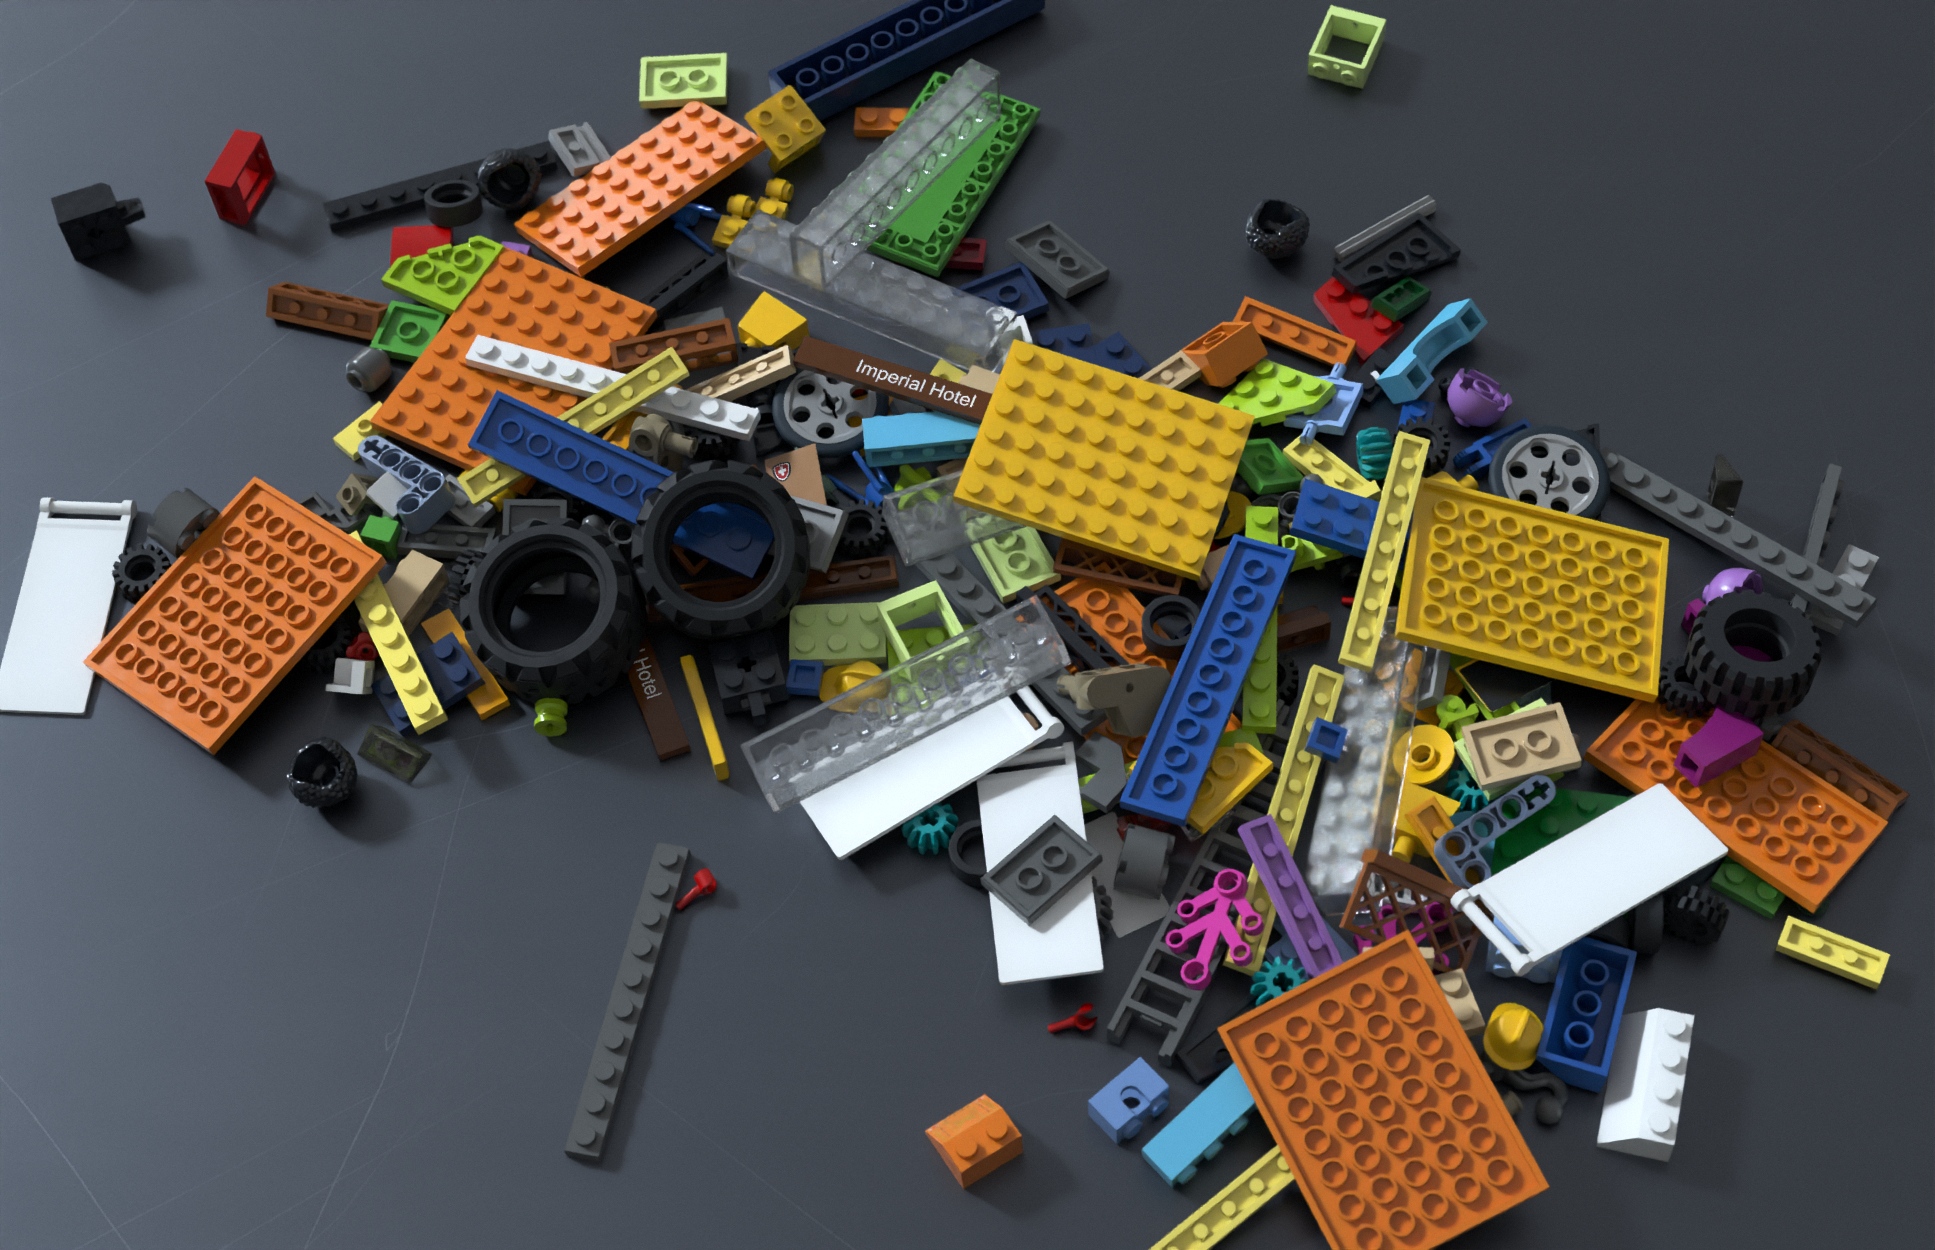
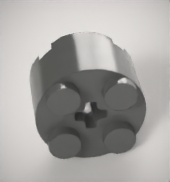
[147,488,220,559]
[1113,824,1175,900]

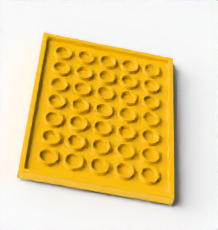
[953,339,1255,582]
[1394,477,1669,703]

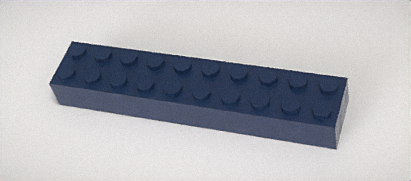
[768,0,1045,122]

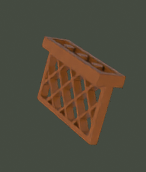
[1339,849,1494,974]

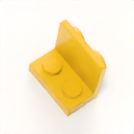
[745,85,826,173]

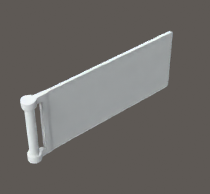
[0,497,137,715]
[798,666,1064,860]
[977,741,1104,985]
[1450,783,1728,977]

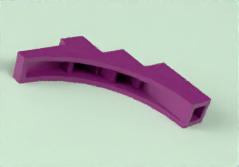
[1674,598,1774,788]

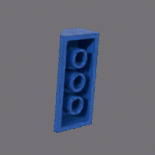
[1536,937,1637,1093]

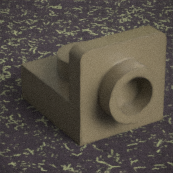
[336,473,379,516]

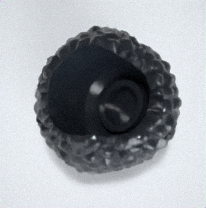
[477,148,542,211]
[1244,199,1310,259]
[287,736,358,808]

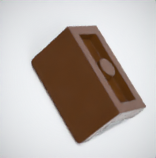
[1277,605,1331,655]

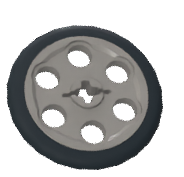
[772,367,889,458]
[1488,425,1610,520]

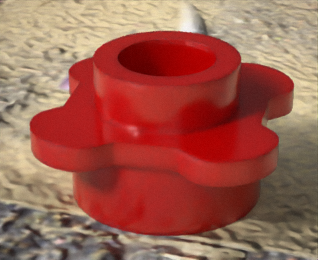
[346,632,380,661]

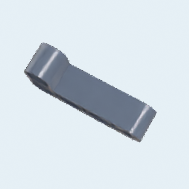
[358,435,456,534]
[1434,775,1556,890]

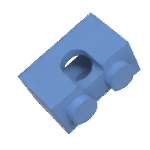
[1088,1057,1169,1144]

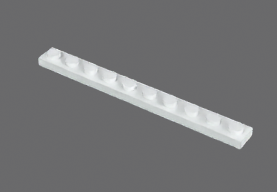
[465,335,761,441]

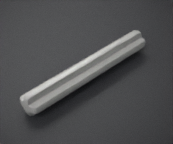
[1334,195,1437,262]

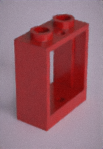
[205,129,276,225]

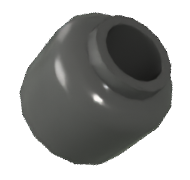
[346,347,392,392]

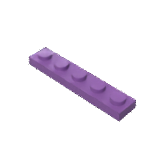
[1238,814,1344,980]

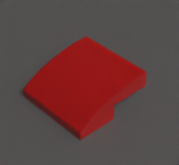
[390,225,453,267]

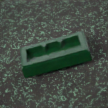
[1371,276,1432,322]

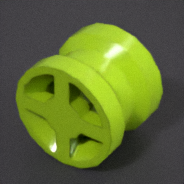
[534,698,568,736]

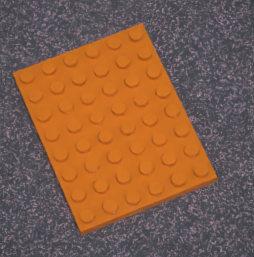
[370,247,657,496]
[83,476,387,755]
[1217,930,1550,1250]

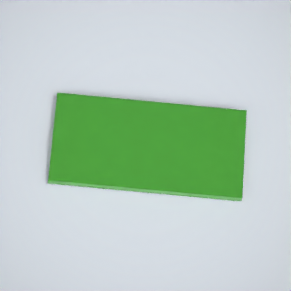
[830,71,1041,277]

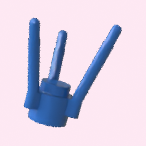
[669,202,727,255]
[826,451,897,512]

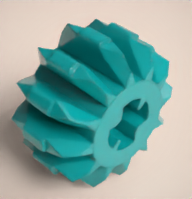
[1356,427,1393,481]
[1445,762,1500,813]
[902,801,959,855]
[1251,957,1309,1007]

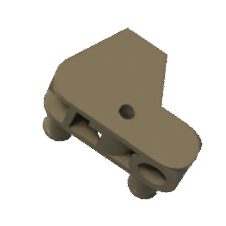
[629,414,698,472]
[1057,663,1172,737]

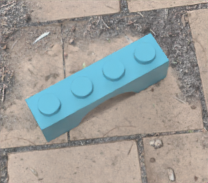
[1377,298,1488,404]

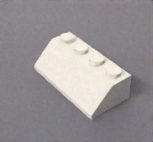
[1596,1008,1694,1162]

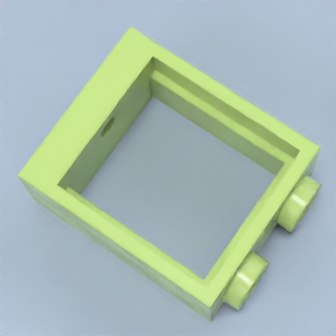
[1308,5,1386,89]
[877,580,970,681]

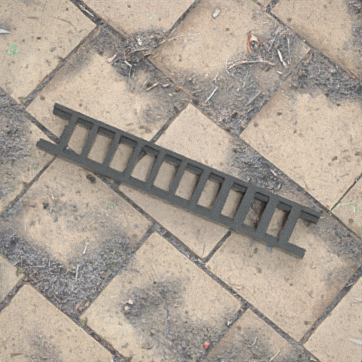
[1107,699,1340,1067]

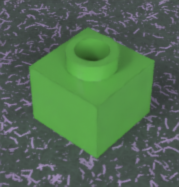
[360,515,401,559]

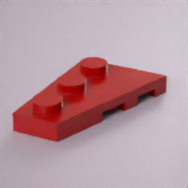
[1313,277,1404,366]

